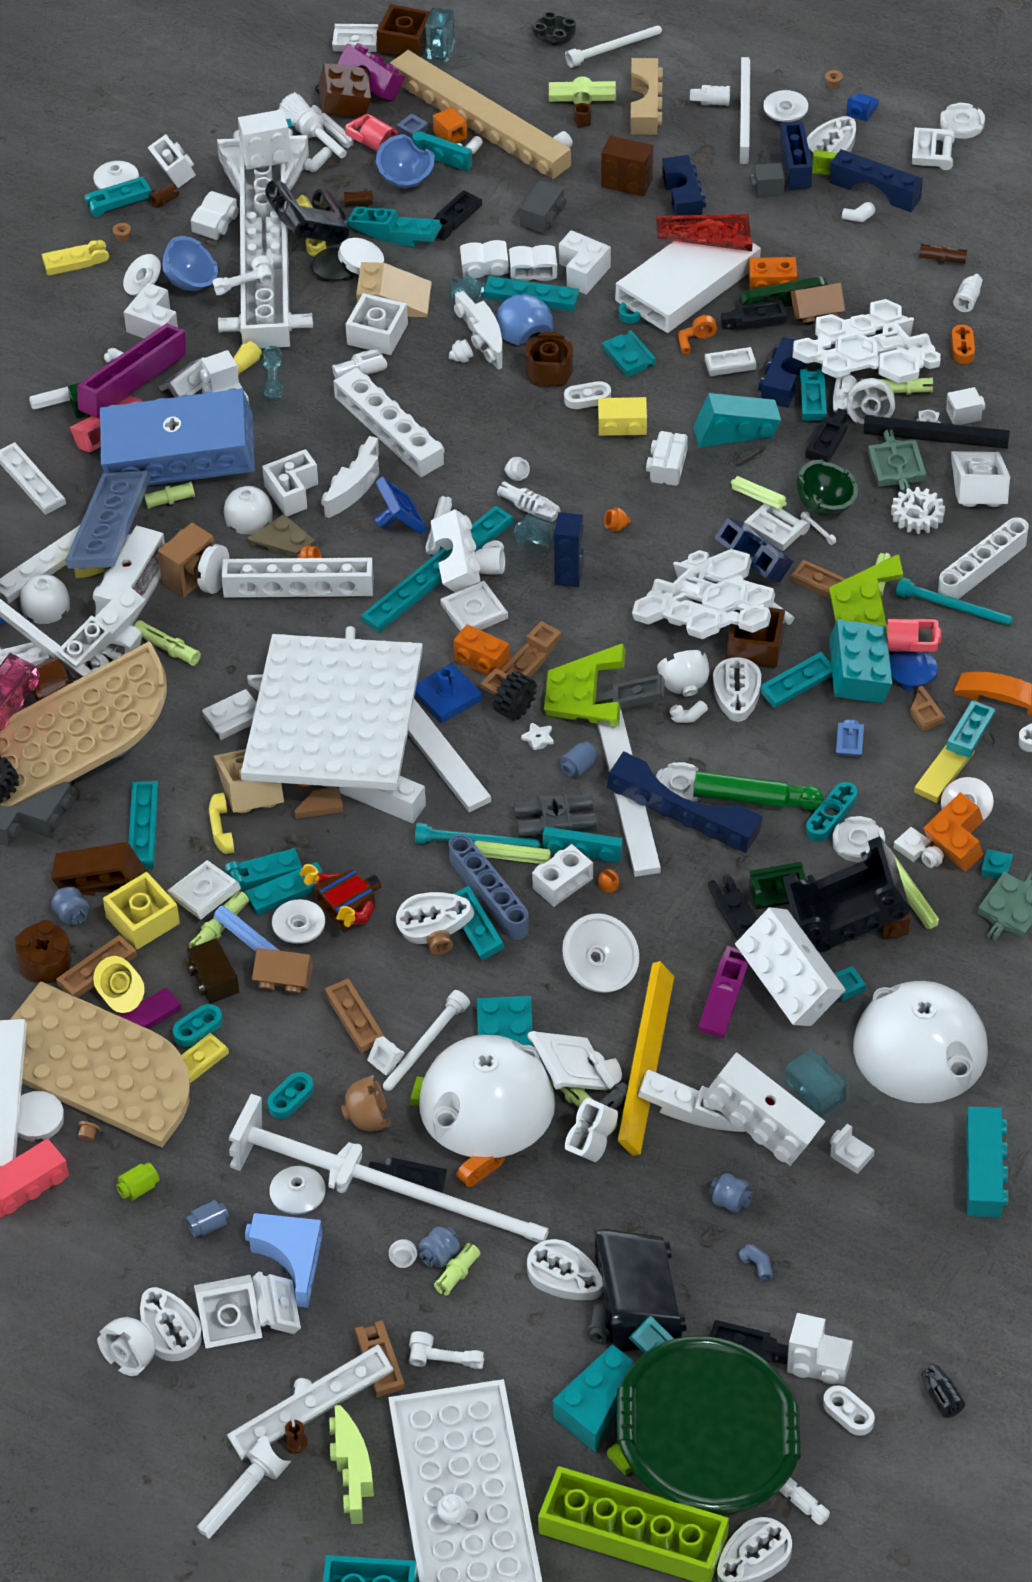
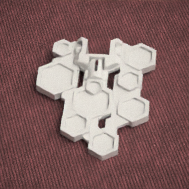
[793,299,941,383]
[632,549,775,639]

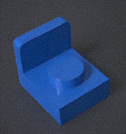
[847,92,879,122]

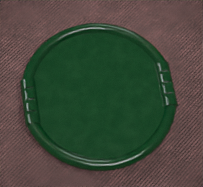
[617,1336,801,1514]

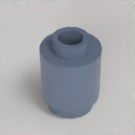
[560,742,598,778]
[185,1200,229,1238]

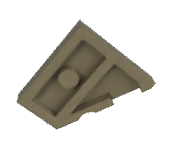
[247,514,316,558]

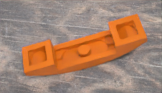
[954,672,1032,716]

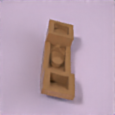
[480,621,562,694]

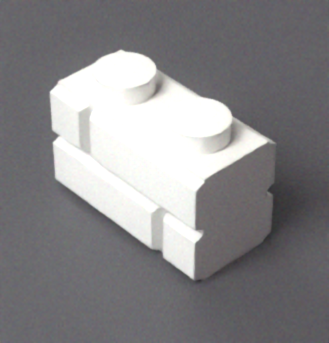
[646,431,688,486]

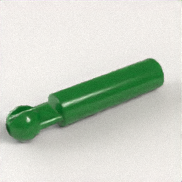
[693,771,824,811]

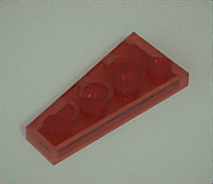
[656,214,753,252]

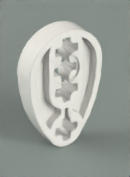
[807,116,856,161]
[713,657,761,722]
[396,892,474,944]
[527,1239,603,1300]
[140,1287,202,1361]
[717,1517,792,1582]

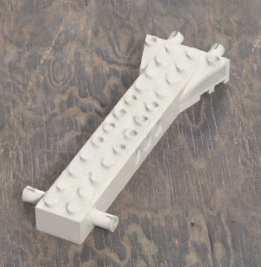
[217,128,313,348]

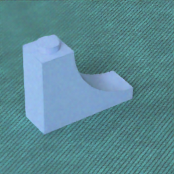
[245,1213,323,1308]

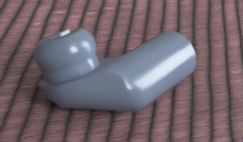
[739,1244,773,1282]

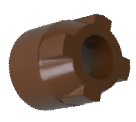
[573,103,591,128]

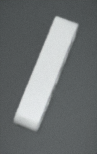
[938,517,1029,599]

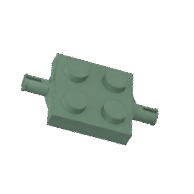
[868,430,926,494]
[977,872,1032,941]

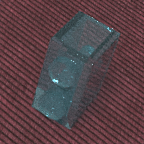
[425,7,455,62]
[785,1049,847,1117]

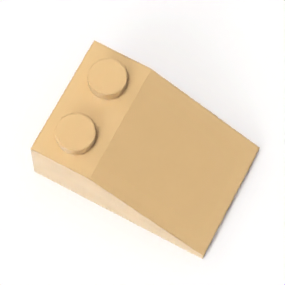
[356,262,432,317]
[214,749,284,813]

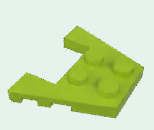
[829,555,903,642]
[544,644,626,726]

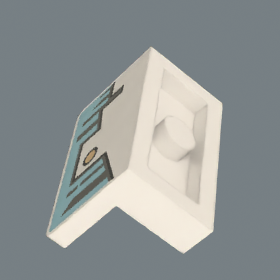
[159,357,204,397]

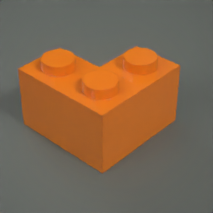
[924,792,984,873]

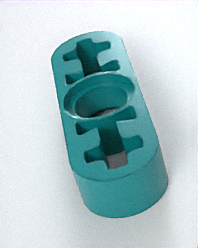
[806,782,858,842]

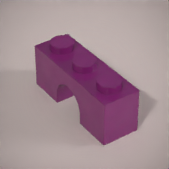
[337,43,405,100]

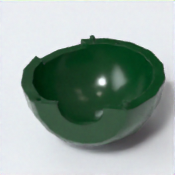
[797,459,858,516]

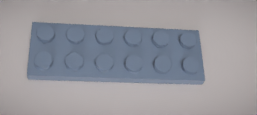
[65,470,151,569]

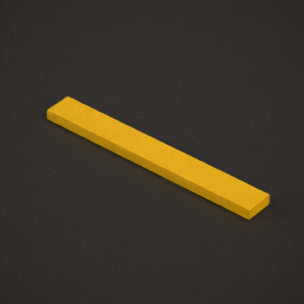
[618,961,674,1156]

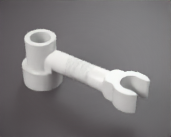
[212,255,273,295]
[409,1331,484,1369]

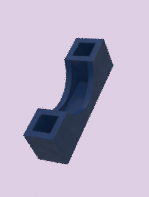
[829,149,923,212]

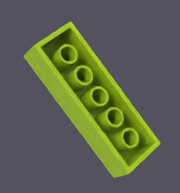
[538,1466,729,1582]

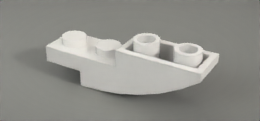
[454,291,503,370]
[321,436,379,518]
[57,585,146,668]
[637,1070,745,1132]

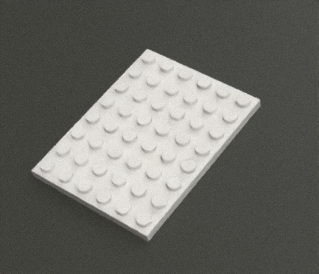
[241,634,423,790]

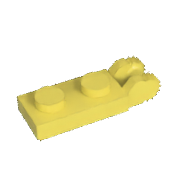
[42,240,109,275]

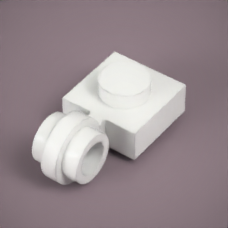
[893,827,944,868]

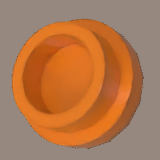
[604,507,631,532]
[297,545,322,558]

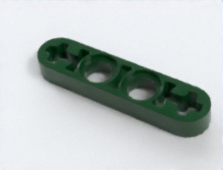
[739,277,828,307]

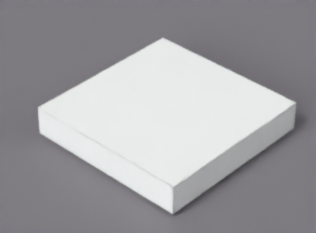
[440,581,508,631]
[167,860,241,920]

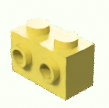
[598,397,647,436]

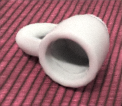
[475,540,505,575]

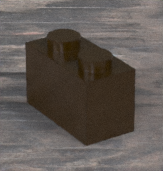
[185,938,240,1004]

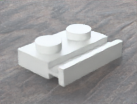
[332,24,379,52]
[202,689,257,740]
[252,1272,301,1334]

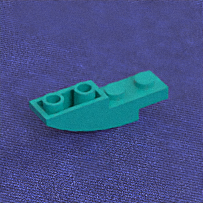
[347,207,442,247]

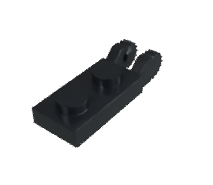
[434,190,482,241]
[708,874,758,941]

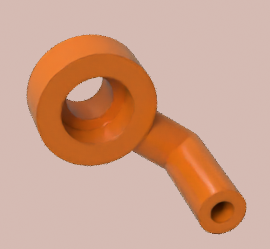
[678,315,717,355]

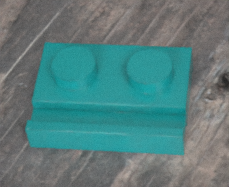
[602,330,656,378]

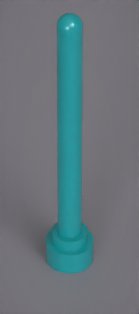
[895,577,1013,625]
[415,823,541,848]

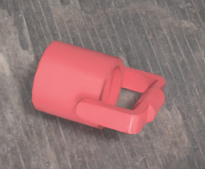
[345,114,398,152]
[888,619,942,652]

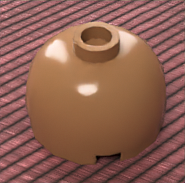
[342,1075,390,1132]

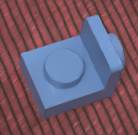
[836,720,864,757]

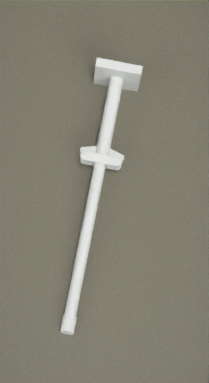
[229,1094,549,1243]

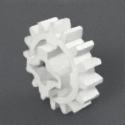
[891,487,945,534]

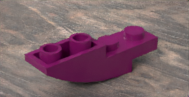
[698,946,750,1038]

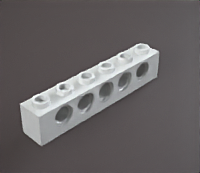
[333,368,444,477]
[222,558,374,598]

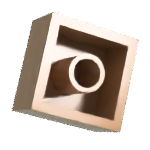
[158,523,215,598]

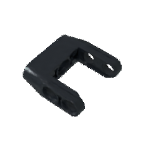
[265,180,350,243]

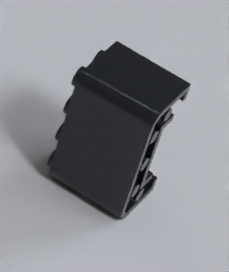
[783,836,910,952]

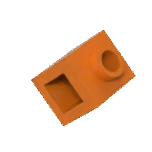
[433,107,467,144]

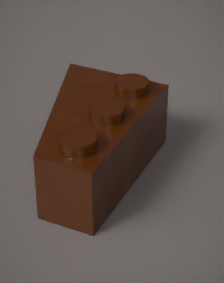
[51,842,148,896]

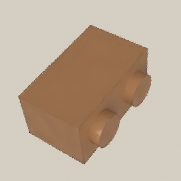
[790,283,845,323]
[252,948,314,994]

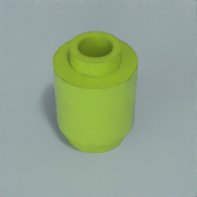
[116,1162,160,1201]

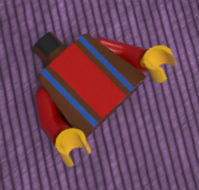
[300,864,382,933]

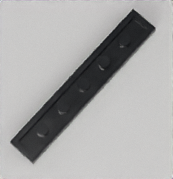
[864,415,1010,449]

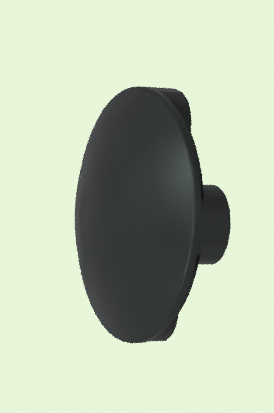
[533,11,576,43]
[312,247,354,282]

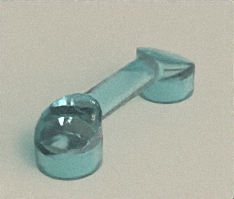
[263,346,283,398]

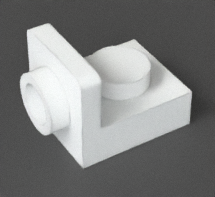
[830,1124,874,1174]

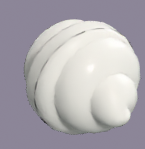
[448,339,474,363]
[504,457,530,481]
[389,1239,417,1268]
[437,1494,467,1524]

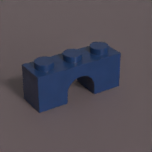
[662,155,706,221]
[758,337,808,408]
[554,512,584,587]
[715,517,794,582]

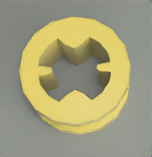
[305,238,326,257]

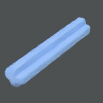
[214,905,280,951]

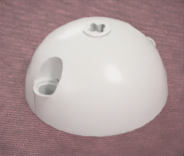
[853,981,988,1103]
[419,1035,555,1158]

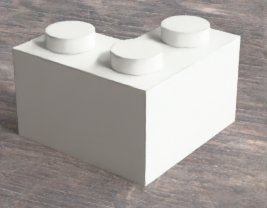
[559,230,611,295]
[124,283,178,338]
[200,350,249,403]
[262,449,318,517]
[787,1313,853,1385]

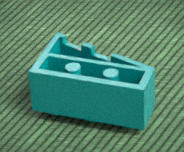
[693,393,781,448]
[552,1344,634,1453]

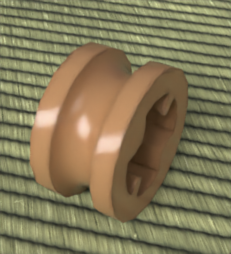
[427,930,453,955]

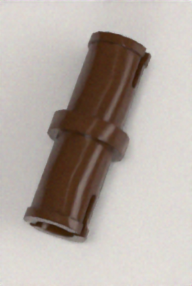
[919,243,967,264]

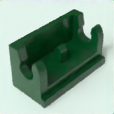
[749,862,807,910]

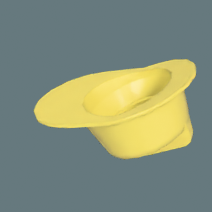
[93,956,145,1013]

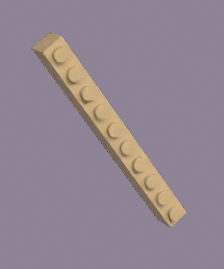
[390,50,571,179]

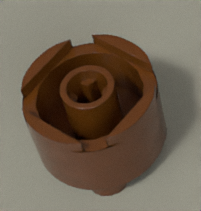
[525,332,573,387]
[24,657,70,701]
[15,920,72,984]

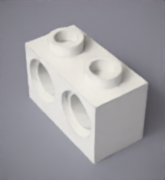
[532,844,593,907]

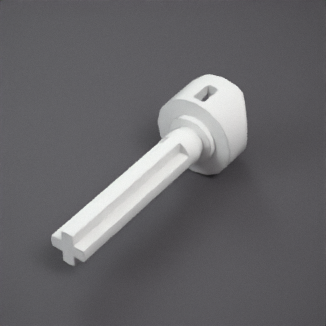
[197,1435,291,1539]

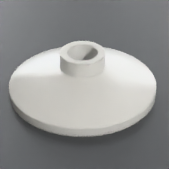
[763,90,808,122]
[93,161,139,189]
[123,254,161,296]
[941,777,994,821]
[272,899,325,944]
[270,1166,326,1215]

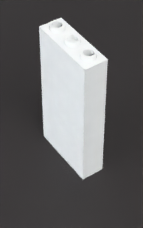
[615,216,761,333]

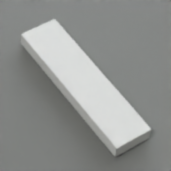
[0,442,66,515]

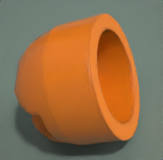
[598,869,619,893]

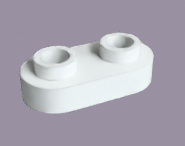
[564,381,611,409]
[823,1386,875,1436]

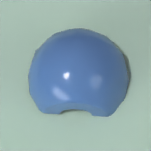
[376,134,434,189]
[162,236,218,291]
[495,294,554,346]

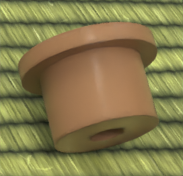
[825,70,843,89]
[113,223,131,242]
[78,1121,100,1142]

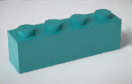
[966,1106,1008,1217]

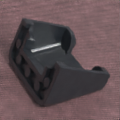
[595,1229,687,1352]

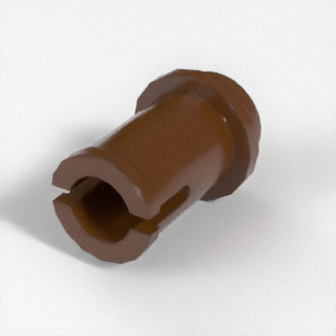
[149,183,179,207]
[344,189,373,207]
[284,1420,308,1454]

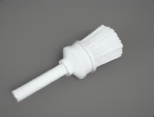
[278,92,347,158]

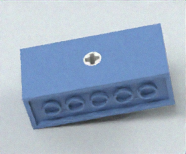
[100,388,255,486]

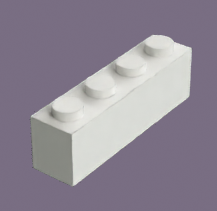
[324,776,426,823]

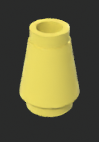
[233,341,262,375]

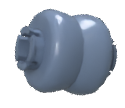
[51,887,90,925]
[709,1173,753,1213]
[418,1226,460,1268]

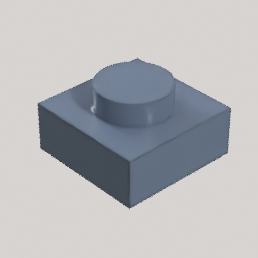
[397,114,429,139]

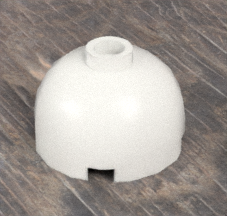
[847,378,895,424]
[224,486,273,534]
[20,575,70,624]
[657,650,709,697]
[97,1317,155,1376]

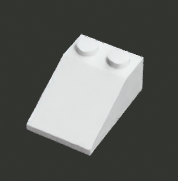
[951,451,1010,507]

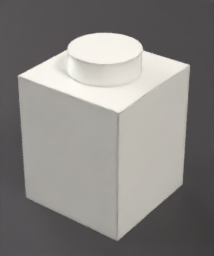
[946,387,985,425]

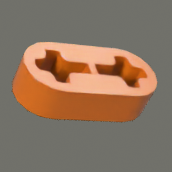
[951,325,975,365]
[457,1156,506,1187]

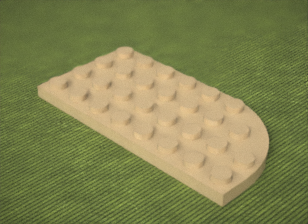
[0,641,167,806]
[10,981,190,1148]

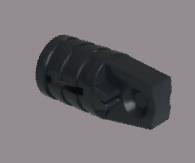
[921,1364,965,1418]

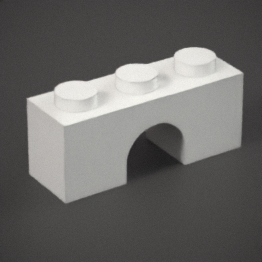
[431,509,480,593]

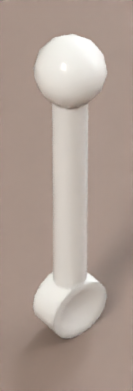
[800,511,836,545]

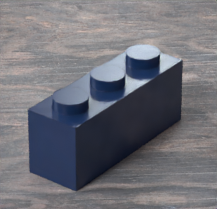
[780,121,812,189]

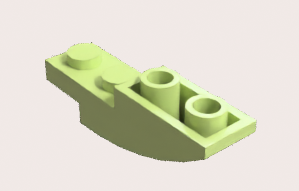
[329,1405,374,1524]

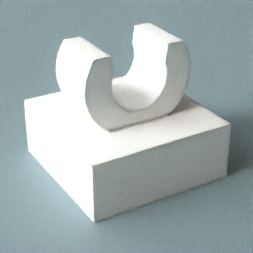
[367,1036,405,1076]

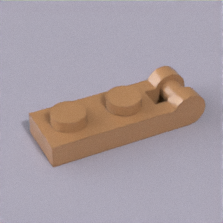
[354,1320,405,1398]

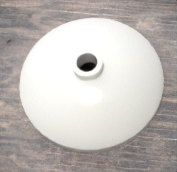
[562,914,639,993]

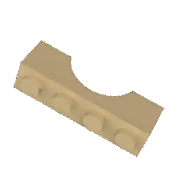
[631,58,663,135]

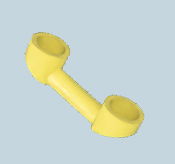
[209,792,235,854]

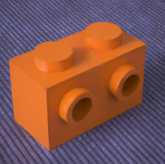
[749,257,797,291]
[453,624,510,676]

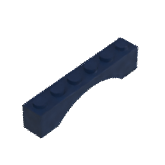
[607,751,763,853]

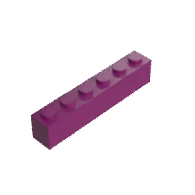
[77,323,186,417]

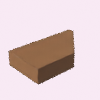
[910,686,945,732]
[294,787,343,819]

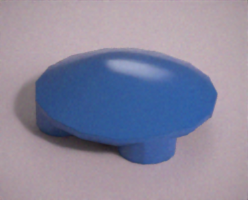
[889,652,937,690]

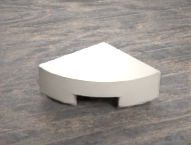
[595,1058,622,1089]

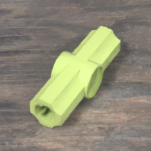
[549,76,616,105]

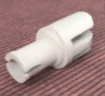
[332,348,387,379]

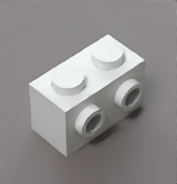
[148,134,196,188]

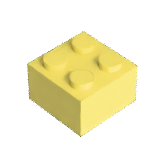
[103,872,180,950]

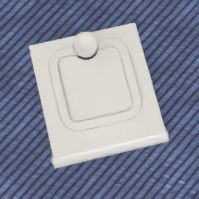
[527,1031,614,1091]

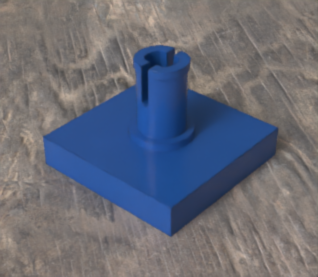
[374,476,428,535]
[415,663,482,724]

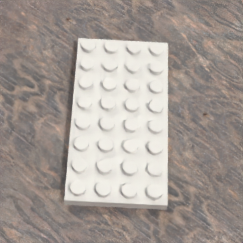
[388,1379,542,1582]

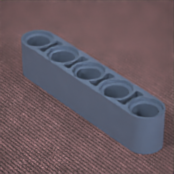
[449,835,529,940]

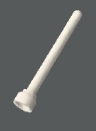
[565,26,662,68]
[383,990,470,1091]

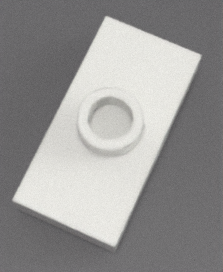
[705,347,756,376]

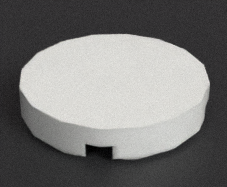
[940,103,985,139]
[338,238,384,275]
[197,544,229,594]
[656,762,702,803]
[832,816,885,863]
[17,1091,64,1142]

